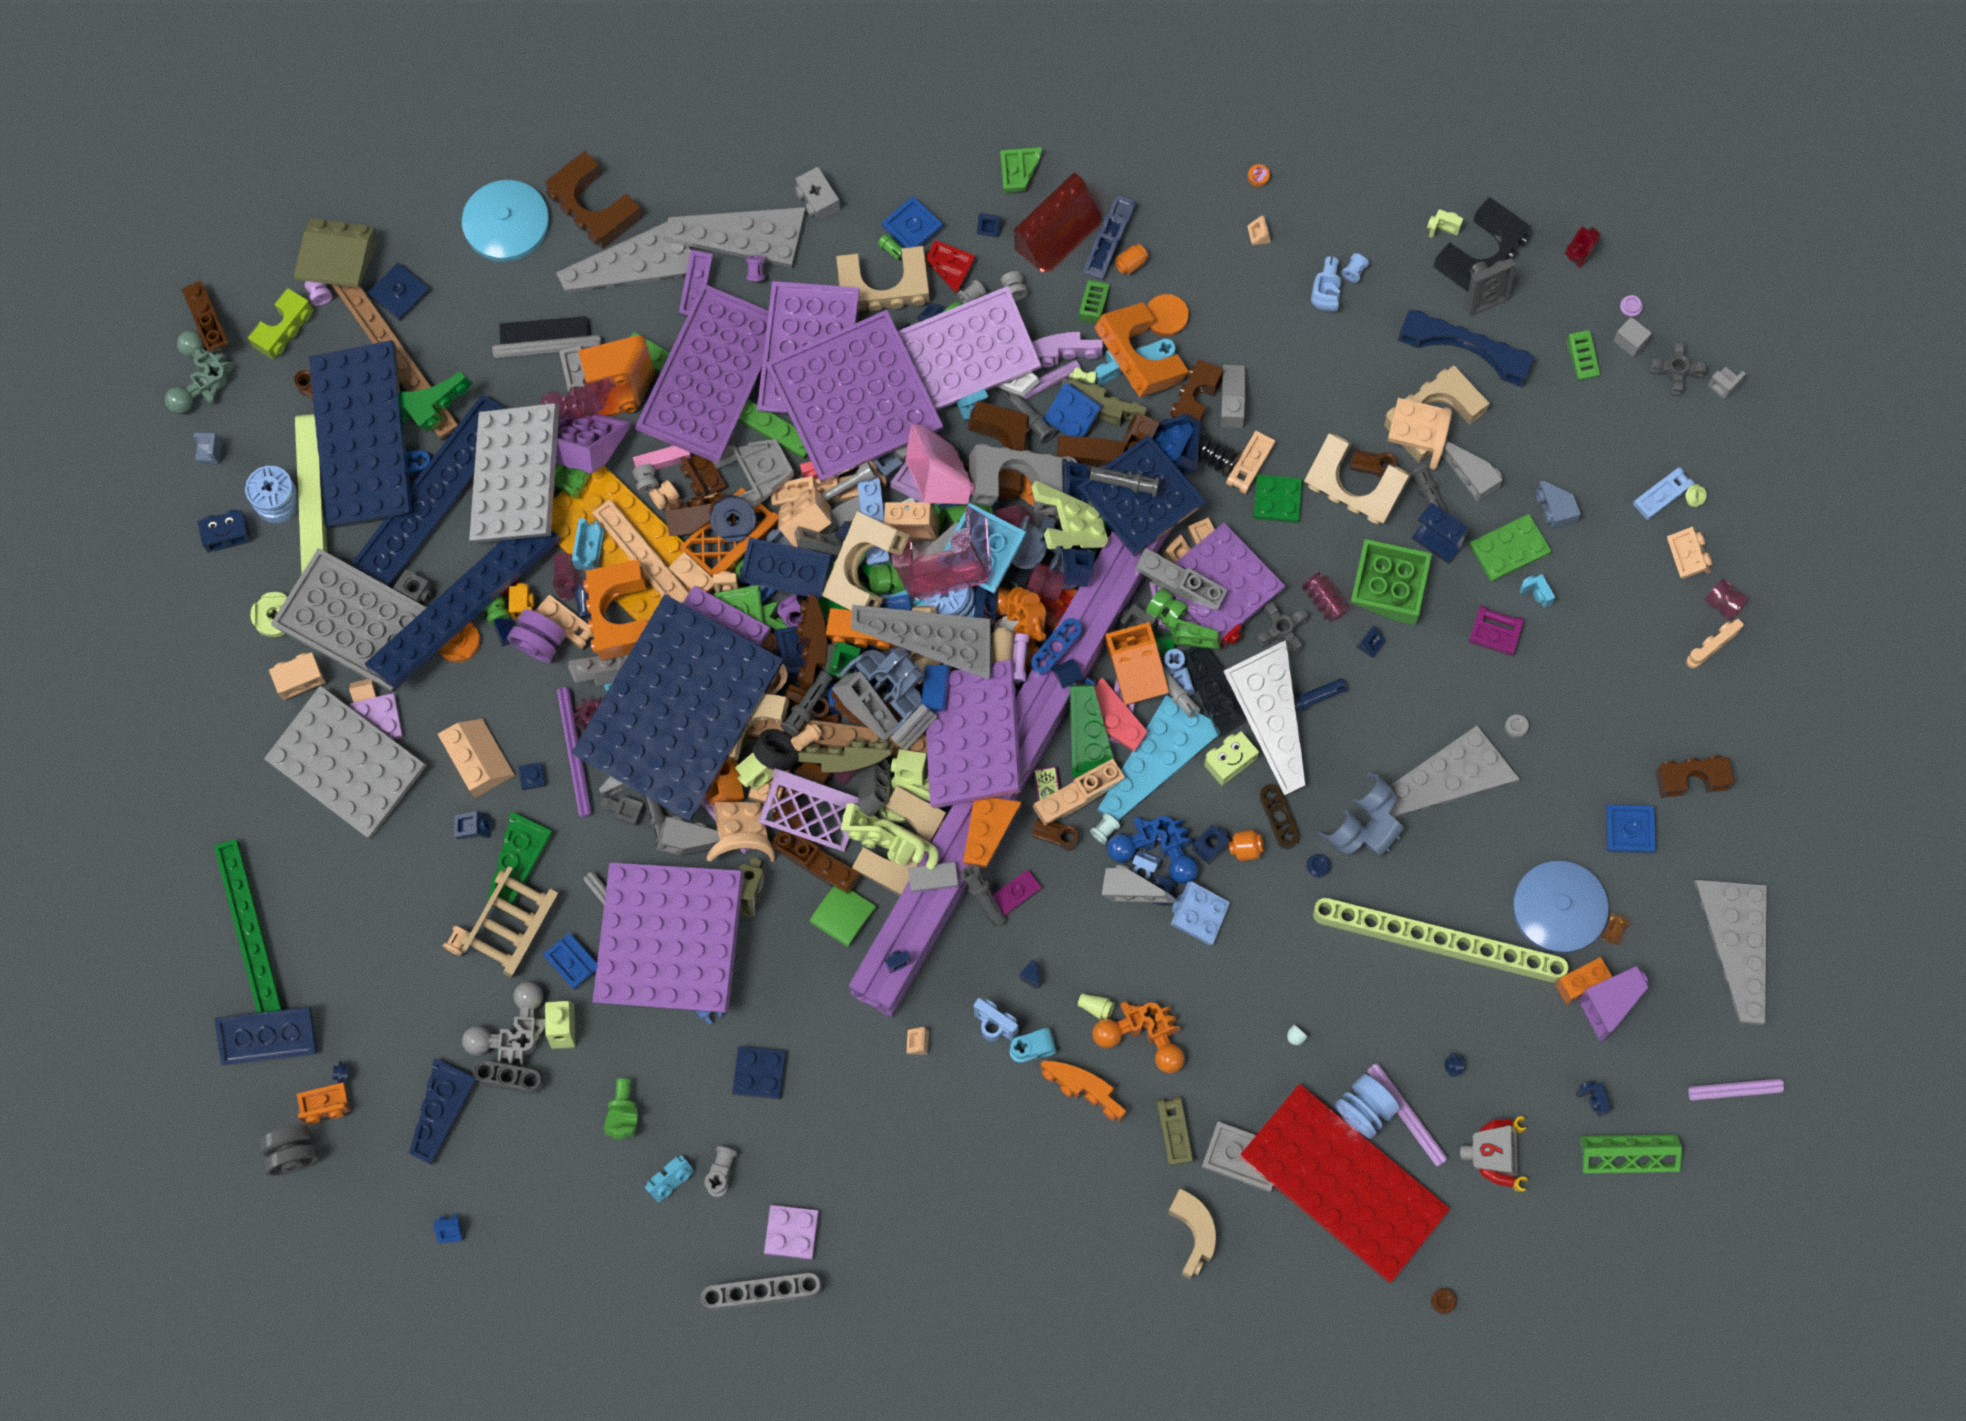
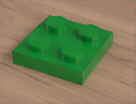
[1253,474,1302,523]

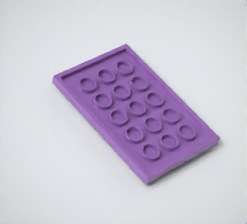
[757,281,860,414]
[926,660,1022,808]

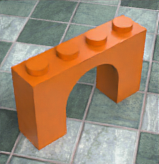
[1094,302,1189,397]
[583,559,648,660]

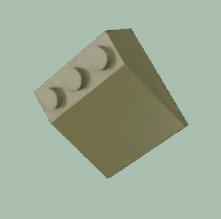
[294,218,377,288]

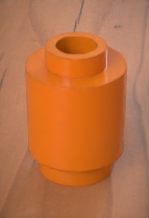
[1115,244,1148,275]

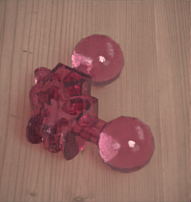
[540,377,616,420]

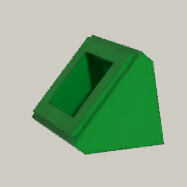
[1153,634,1174,657]

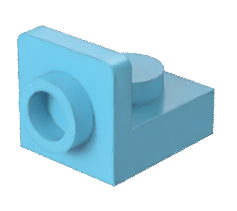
[1094,350,1121,386]
[957,389,988,420]
[1520,574,1555,609]

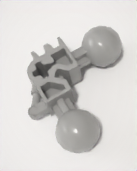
[462,981,546,1065]

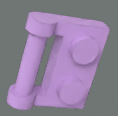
[1013,633,1029,686]

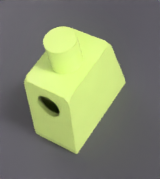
[545,1001,575,1049]

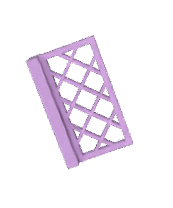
[758,768,859,852]

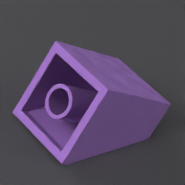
[1578,966,1648,1043]

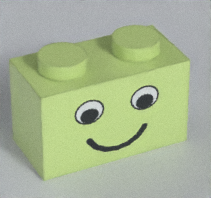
[1204,732,1259,786]

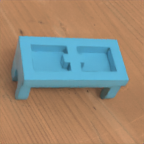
[572,518,605,570]

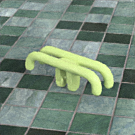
[873,819,939,870]

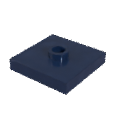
[368,263,430,321]

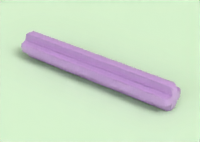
[1688,1079,1784,1100]

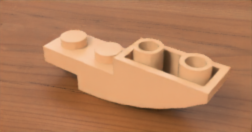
[1033,759,1125,826]

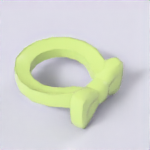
[1069,367,1096,384]

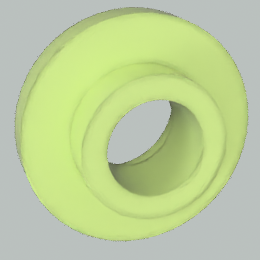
[1685,484,1706,507]

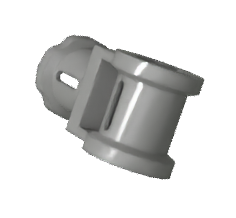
[705,1146,737,1197]

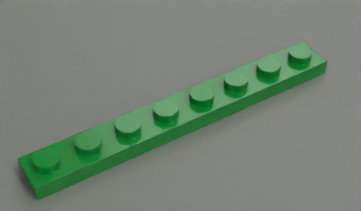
[214,839,282,1012]

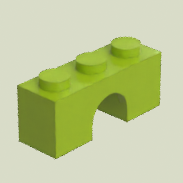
[248,288,313,360]

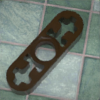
[1259,784,1299,849]

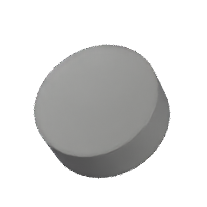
[1505,714,1529,739]

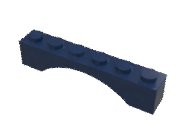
[1398,309,1534,388]
[1061,461,1094,587]

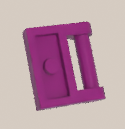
[1469,605,1524,656]

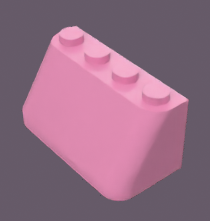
[905,424,974,504]

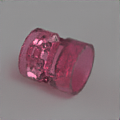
[1026,563,1064,601]
[1704,579,1749,621]

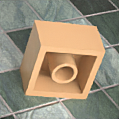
[779,487,831,547]

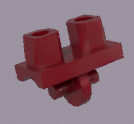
[1564,226,1601,268]

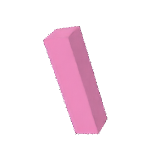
[633,446,691,470]

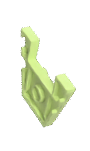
[1031,481,1108,549]

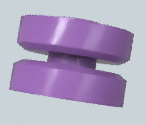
[507,609,567,663]

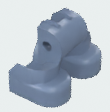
[1011,515,1096,590]
[840,647,925,734]
[1317,772,1404,857]

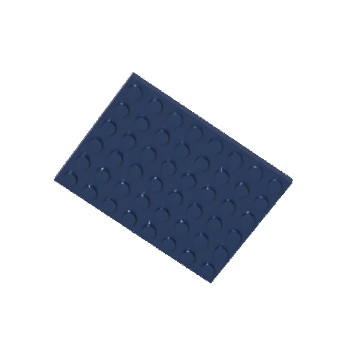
[571,594,784,822]

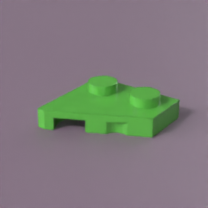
[1000,147,1042,193]
[1169,618,1221,649]

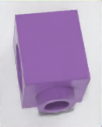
[777,594,803,627]

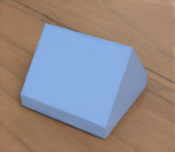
[1172,668,1196,695]

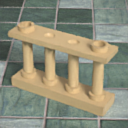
[460,866,558,977]

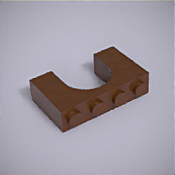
[545,151,643,249]
[964,401,1029,501]

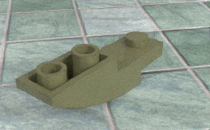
[1062,379,1147,427]
[799,738,895,772]

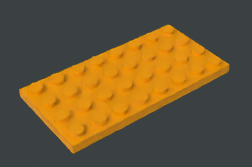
[551,465,711,621]

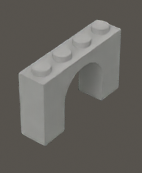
[969,444,1063,515]

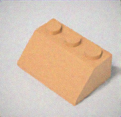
[438,719,515,799]

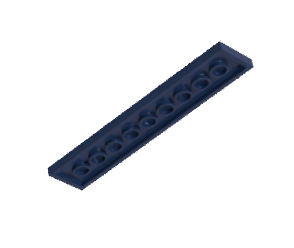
[350,394,506,587]
[364,530,560,689]

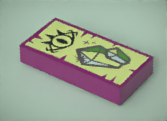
[1033,766,1060,801]

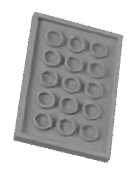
[469,403,559,543]
[271,548,426,692]
[264,686,427,839]

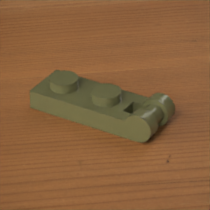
[1156,1096,1193,1166]

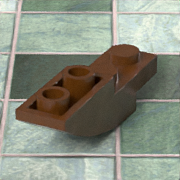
[181,280,229,353]
[796,594,827,690]
[771,830,861,895]

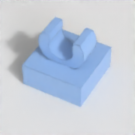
[1133,850,1161,880]

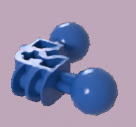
[1106,816,1199,884]

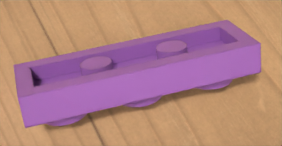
[679,250,713,316]

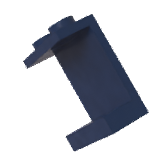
[1156,414,1201,475]
[1412,502,1469,564]

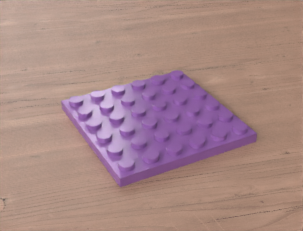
[765,310,943,483]
[593,863,744,1013]

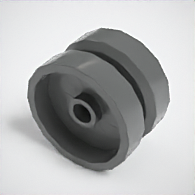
[257,1125,318,1176]

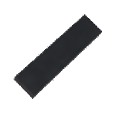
[499,316,588,344]

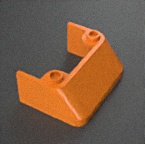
[578,336,656,417]

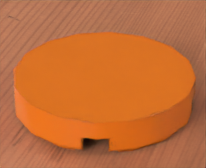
[1147,294,1188,337]
[438,622,481,663]

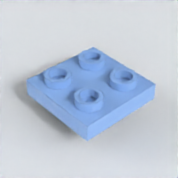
[1170,882,1230,945]
[973,998,1018,1041]

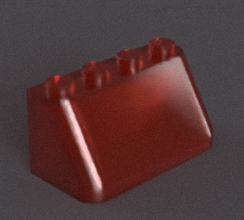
[1014,172,1101,272]

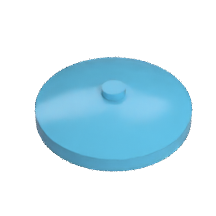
[462,180,549,261]

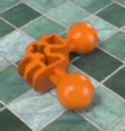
[996,587,1046,671]
[1092,1002,1185,1074]

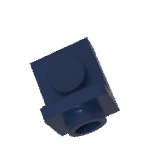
[454,811,492,839]
[1576,1081,1611,1117]

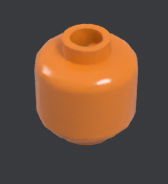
[1229,829,1265,862]

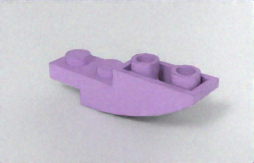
[1032,332,1102,368]

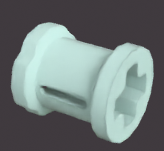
[1090,813,1120,844]

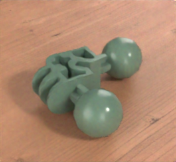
[165,330,233,414]

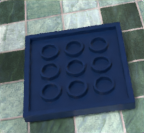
[1077,435,1206,556]

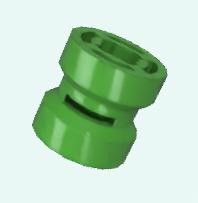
[484,595,510,626]

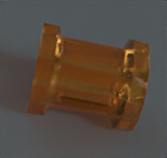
[1601,914,1630,945]

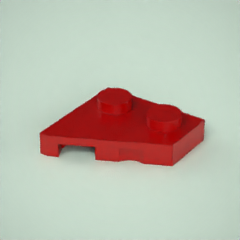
[926,240,975,294]

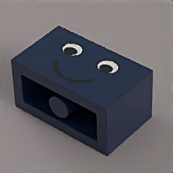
[197,510,252,553]

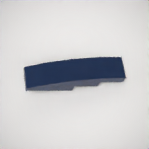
[1083,194,1137,280]

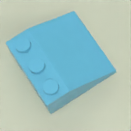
[937,503,1027,594]

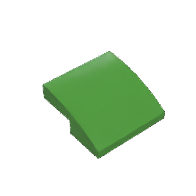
[809,887,876,947]

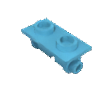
[645,1155,695,1203]

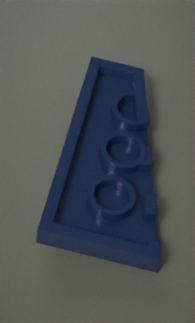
[409,1058,477,1165]

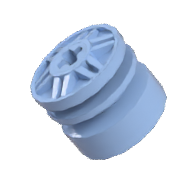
[245,466,299,523]
[925,574,976,617]
[1335,1074,1400,1139]

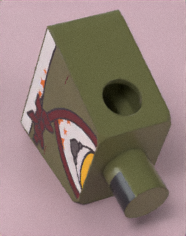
[739,858,765,918]

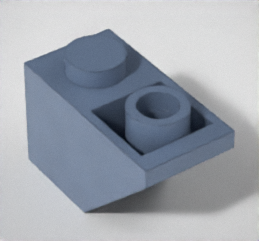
[1535,481,1581,530]

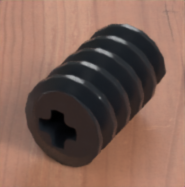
[1198,431,1241,477]

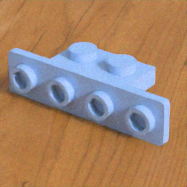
[858,478,890,565]

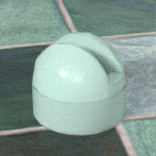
[1287,1025,1308,1045]

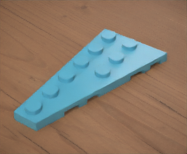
[1098,695,1218,822]

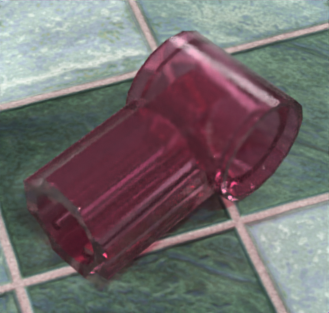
[553,552,576,601]

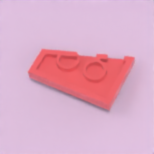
[1094,678,1147,752]

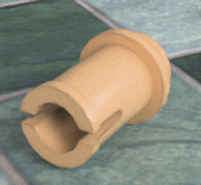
[791,724,822,751]

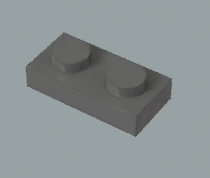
[794,526,842,556]

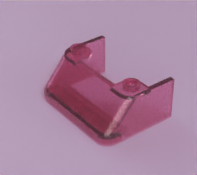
[890,506,990,600]

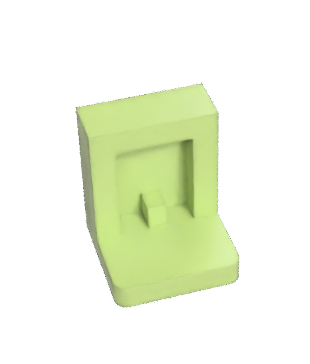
[1427,209,1463,238]

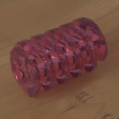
[1302,572,1350,622]

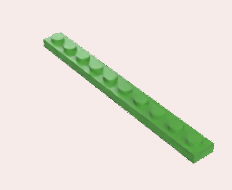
[630,332,808,460]

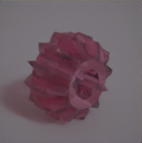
[573,695,603,732]

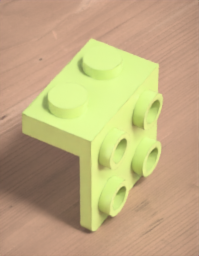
[841,803,895,849]

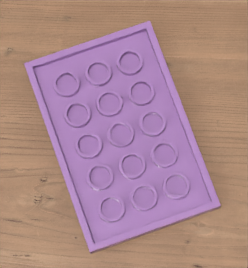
[897,286,1042,411]

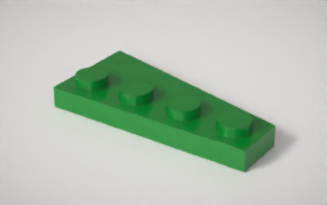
[1070,684,1114,777]
[486,812,553,914]

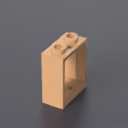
[884,502,940,541]

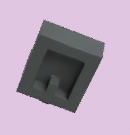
[1119,604,1156,630]

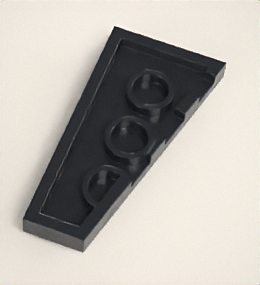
[1183,646,1247,737]

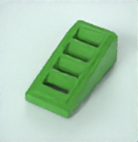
[1079,280,1110,324]
[1566,330,1600,381]

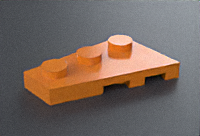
[963,798,1021,868]

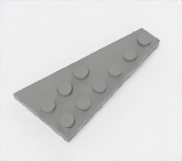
[556,222,691,294]
[1389,726,1520,818]

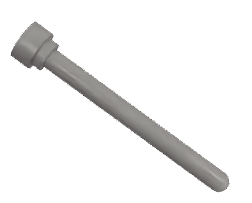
[821,461,877,501]

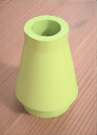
[1078,993,1115,1020]

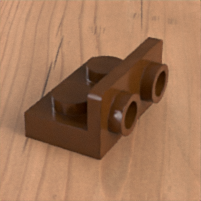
[680,455,727,497]

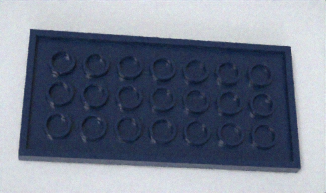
[309,340,412,528]

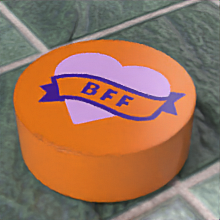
[1248,164,1270,187]

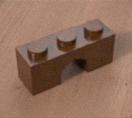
[1170,359,1223,422]
[1656,755,1734,798]
[772,762,831,832]

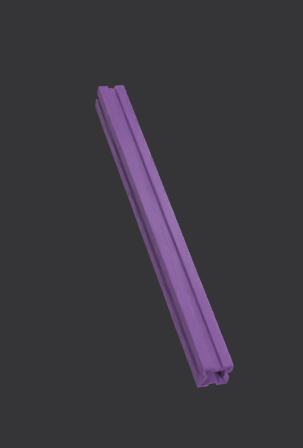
[848,528,1173,1018]

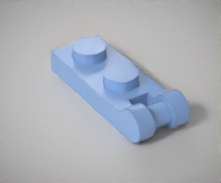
[1633,467,1696,521]

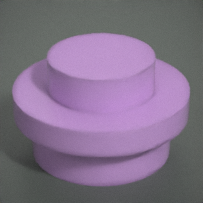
[1620,295,1643,317]

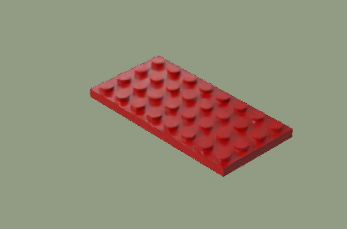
[1239,1084,1450,1284]

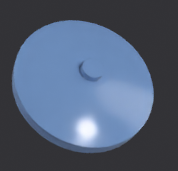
[1513,861,1608,954]

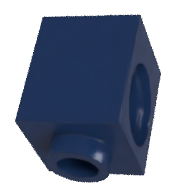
[1192,824,1229,865]

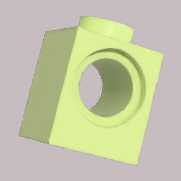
[891,749,927,786]
[735,753,774,791]

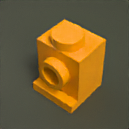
[509,583,535,620]

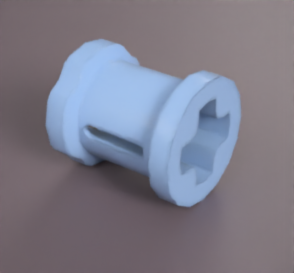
[1342,253,1369,283]
[1164,649,1185,675]

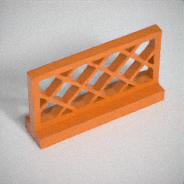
[679,487,779,578]

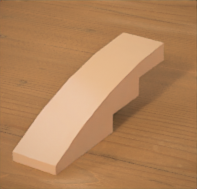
[771,475,859,507]

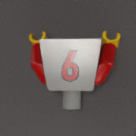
[1460,1116,1528,1192]

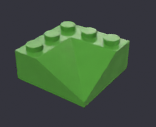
[1351,539,1432,625]

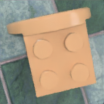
[1387,398,1452,470]
[707,802,775,862]

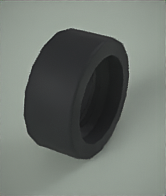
[753,729,800,771]

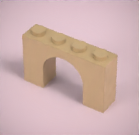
[836,246,930,312]
[1384,366,1489,464]
[1304,432,1412,525]
[822,511,910,611]
[852,786,946,896]

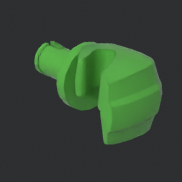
[604,1078,637,1141]

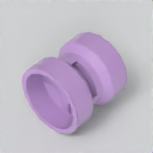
[304,281,332,306]

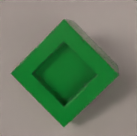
[826,642,860,678]

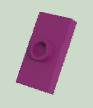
[992,869,1042,916]

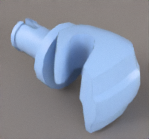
[1311,257,1341,312]

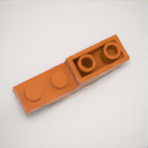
[1040,1061,1126,1122]

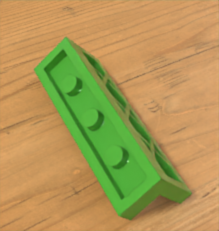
[1580,1134,1682,1173]

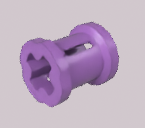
[745,255,766,281]

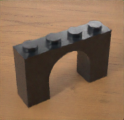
[1434,197,1531,293]

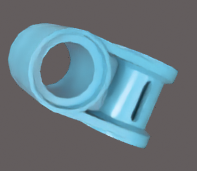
[1135,339,1176,360]
[1010,1028,1057,1063]

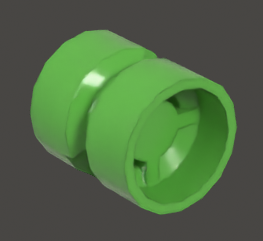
[869,564,909,594]
[1146,588,1189,628]

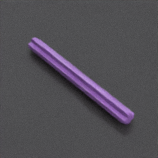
[557,687,592,817]

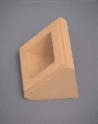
[1247,216,1271,245]
[1162,535,1191,563]
[349,679,377,702]
[907,1027,929,1055]

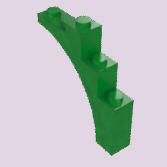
[400,371,474,432]

